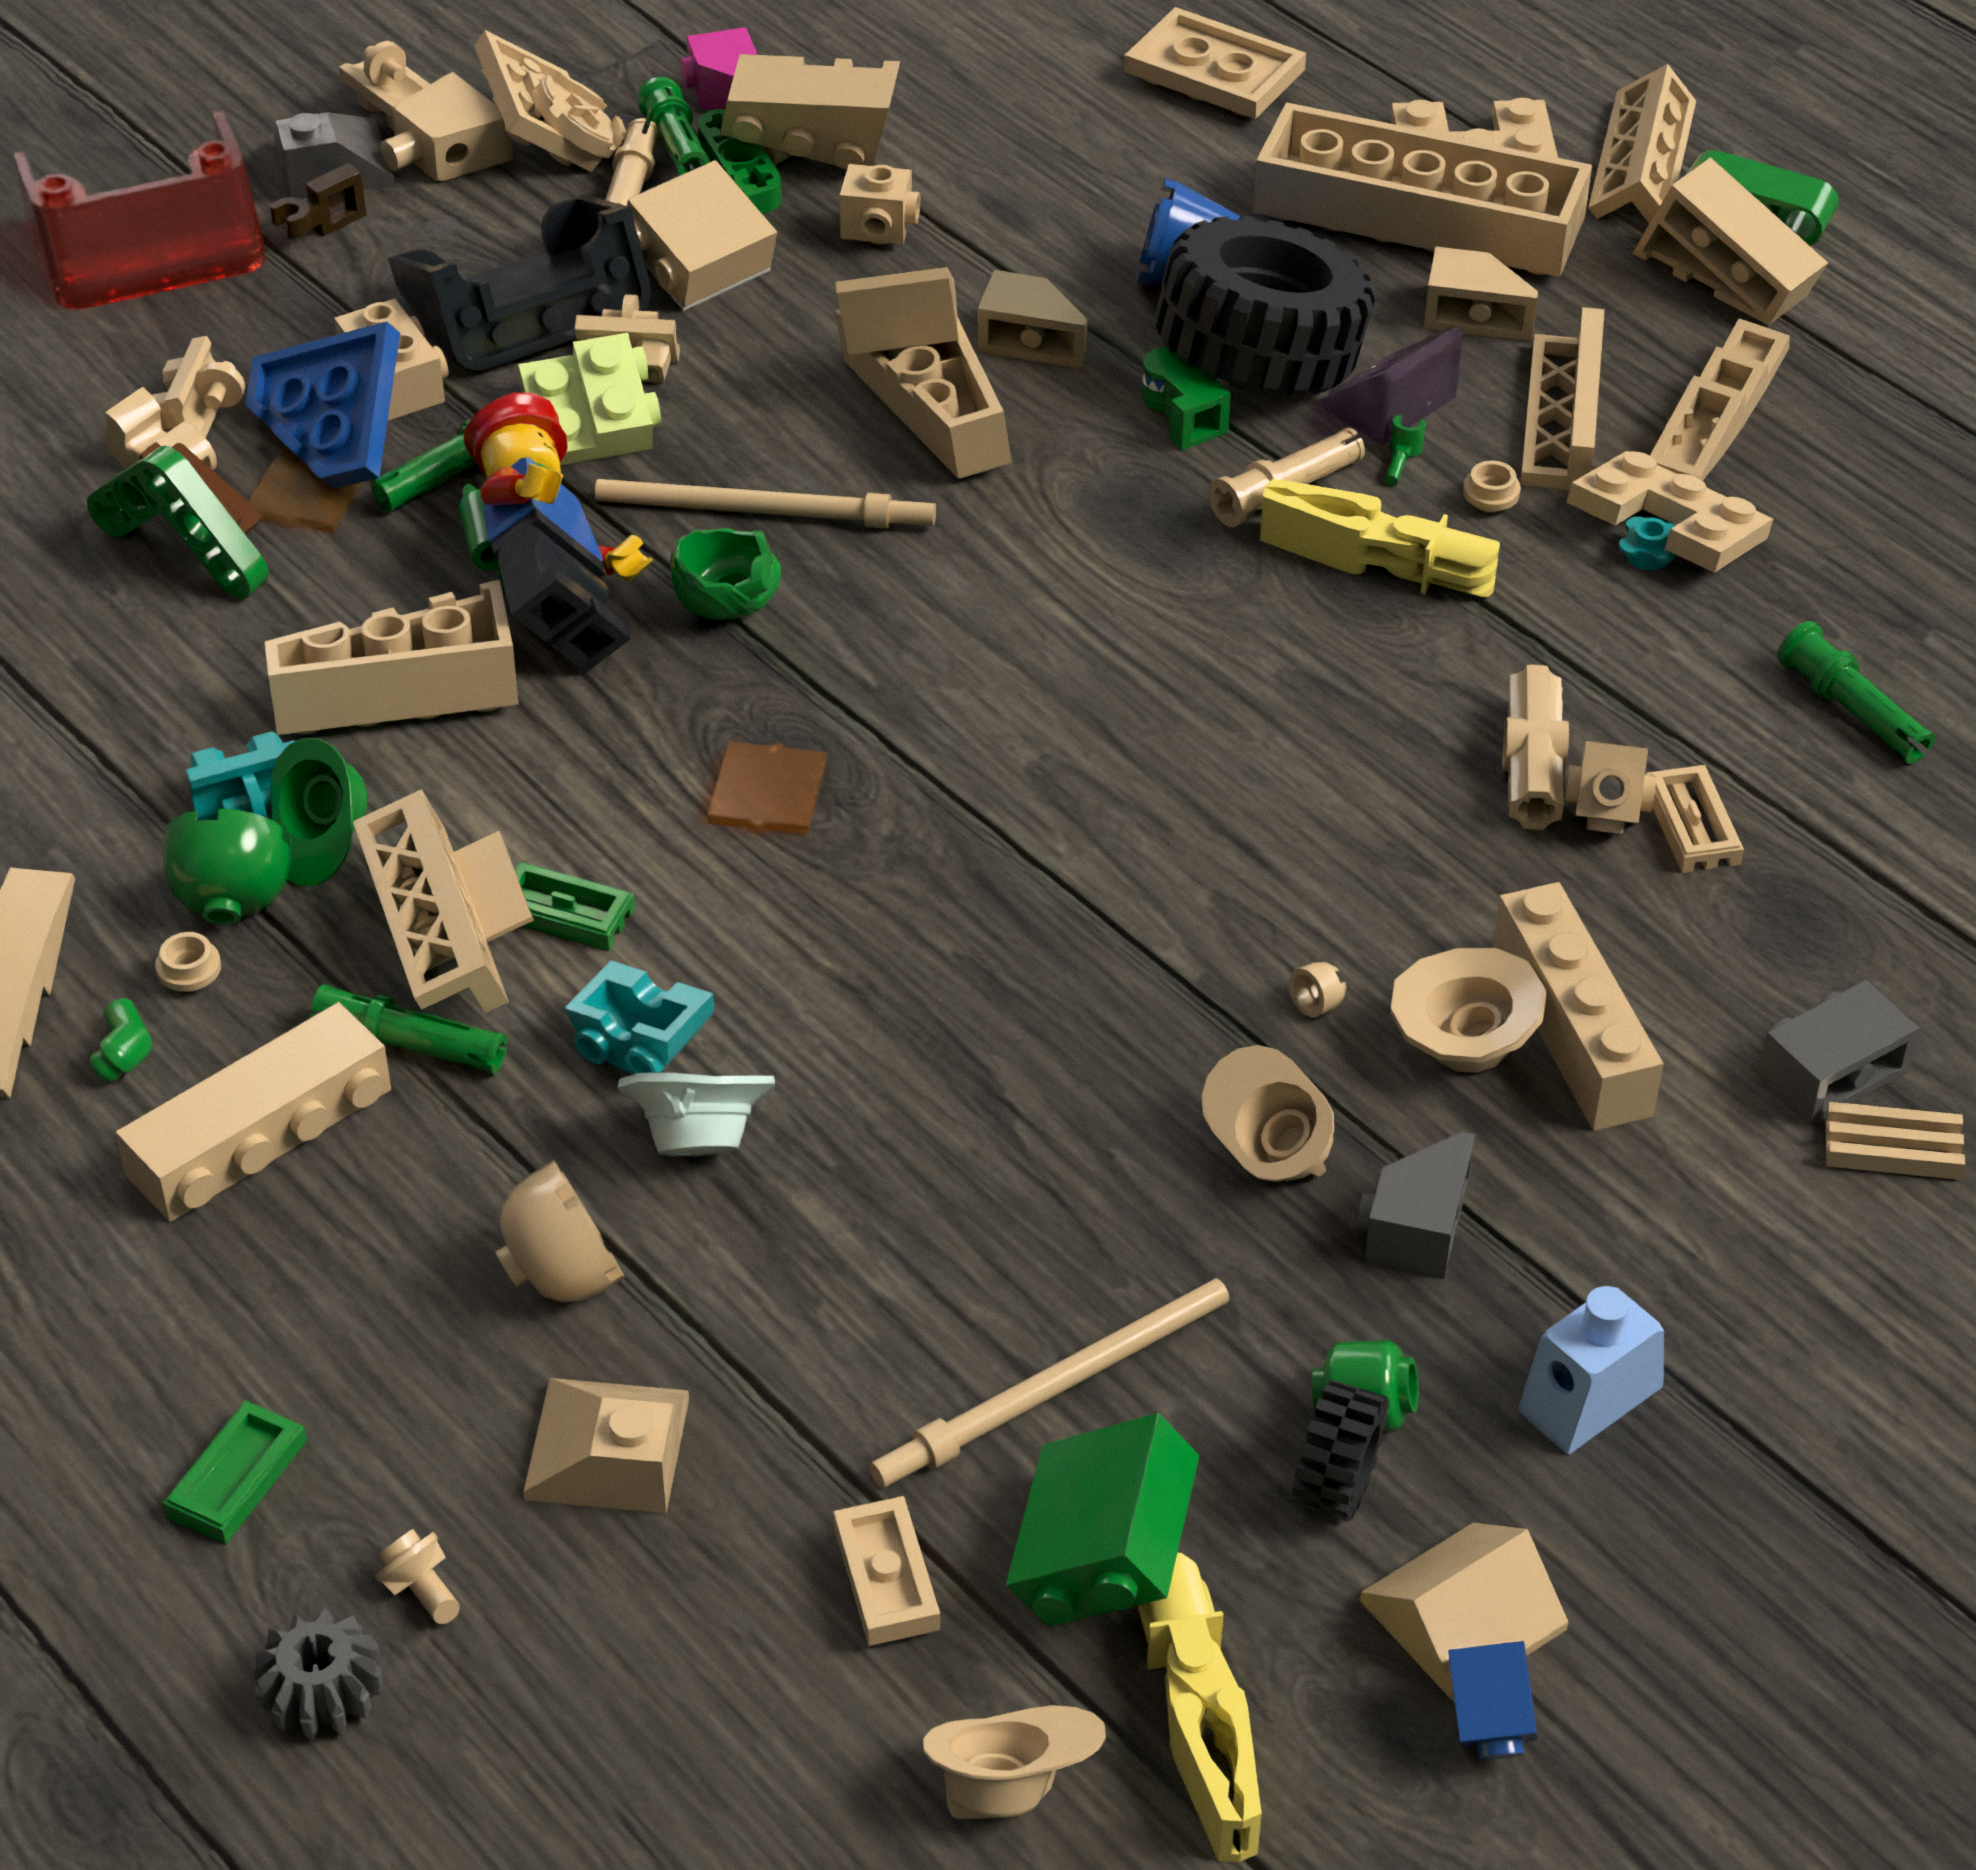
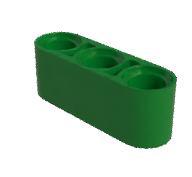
[1686,150,1839,246]

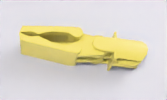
[1260,479,1500,597]
[1138,1553,1262,1862]

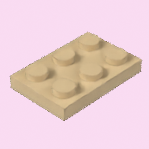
[1124,7,1306,119]

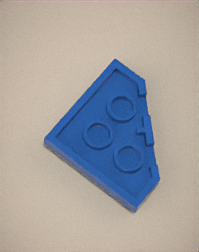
[245,321,400,489]

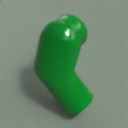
[89,998,152,1082]

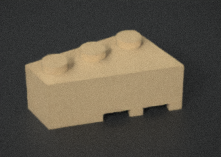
[1632,157,1828,325]

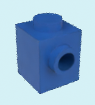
[1448,1641,1538,1760]

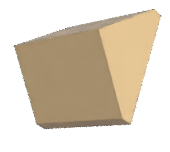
[835,267,959,355]
[1360,1523,1568,1702]

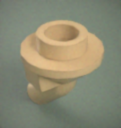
[374,1529,460,1624]

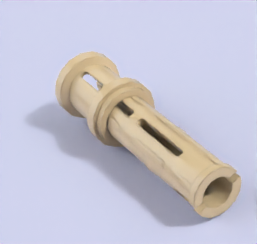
[1209,428,1365,527]

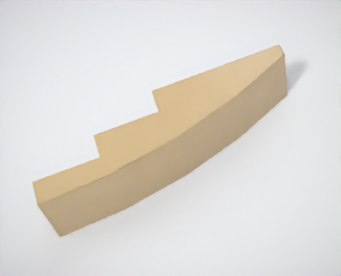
[1650,319,1790,481]
[0,868,75,1099]

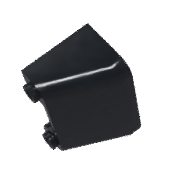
[388,195,652,371]

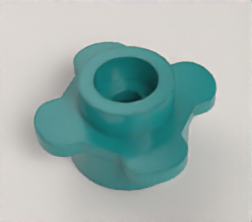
[1619,517,1676,570]

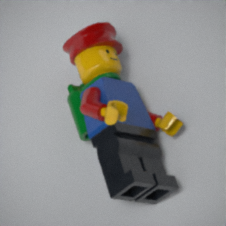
[459,392,654,673]

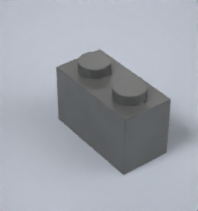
[1758,980,1920,1125]

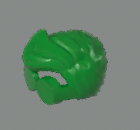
[670,528,781,620]

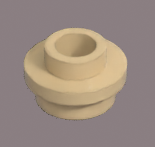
[1463,460,1521,512]
[155,932,221,992]

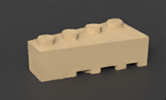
[834,309,1012,479]
[264,579,519,735]

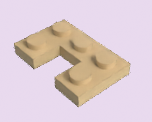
[474,30,603,172]
[1391,98,1558,158]
[1566,451,1773,573]

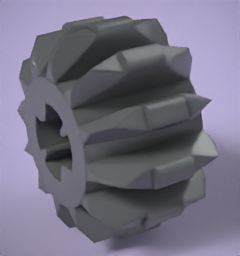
[253,1607,383,1742]

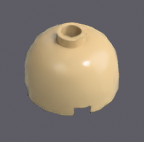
[496,1160,625,1303]

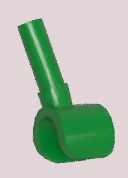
[1384,415,1426,486]

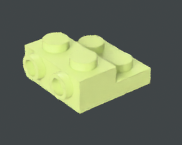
[518,333,661,465]

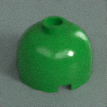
[162,809,292,925]

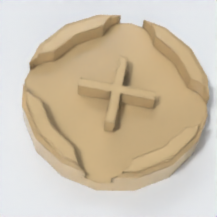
[532,75,627,158]

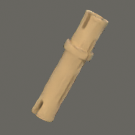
[605,118,660,206]

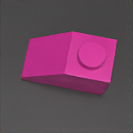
[680,27,757,111]

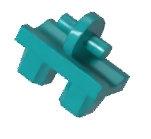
[186,731,295,822]

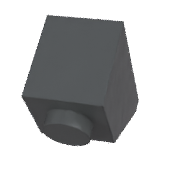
[1356,1131,1475,1278]

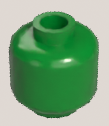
[1311,1340,1419,1432]

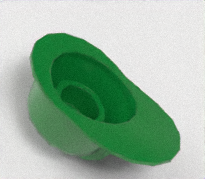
[270,738,368,887]

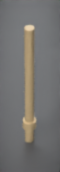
[595,479,936,529]
[869,1278,1229,1489]

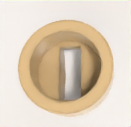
[1289,962,1346,1018]

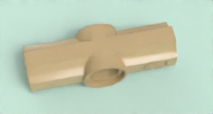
[1502,665,1569,830]

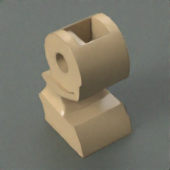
[105,387,217,470]

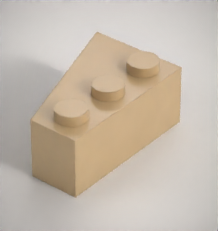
[720,54,900,170]

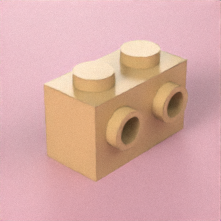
[334,298,448,421]

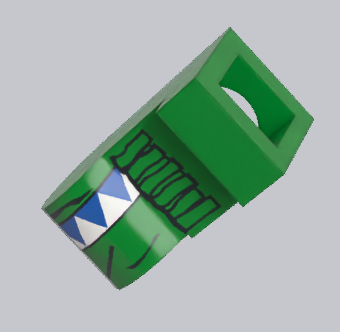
[1142,347,1231,451]

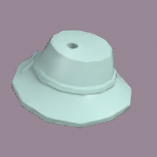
[618,1073,775,1156]

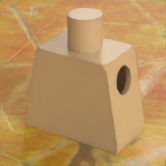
[380,72,513,182]

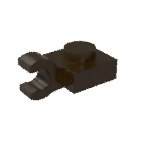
[270,163,367,239]

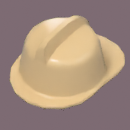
[1201,1045,1334,1182]
[923,1705,1106,1819]

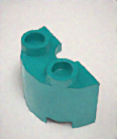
[564,960,714,1074]

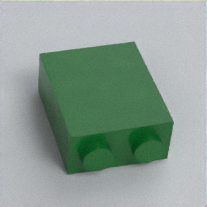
[1006,1413,1200,1627]

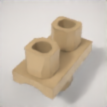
[339,41,430,131]
[575,295,680,383]
[152,336,245,438]

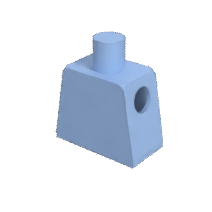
[1518,1286,1664,1455]

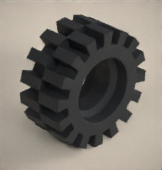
[1292,1379,1389,1522]

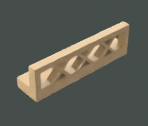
[1588,64,1696,224]
[1520,307,1605,490]
[353,789,509,1013]

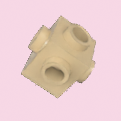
[840,164,920,245]
[1564,741,1656,834]

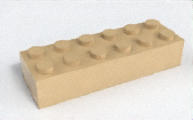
[1253,102,1592,277]

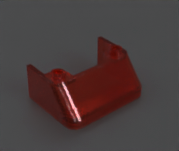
[13,110,266,309]

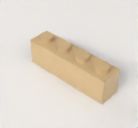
[1493,882,1664,1131]
[115,1002,391,1222]

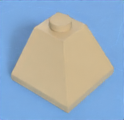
[524,1378,689,1514]

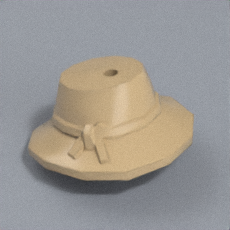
[1390,948,1547,1073]

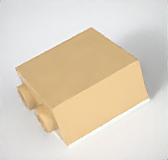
[627,160,777,311]

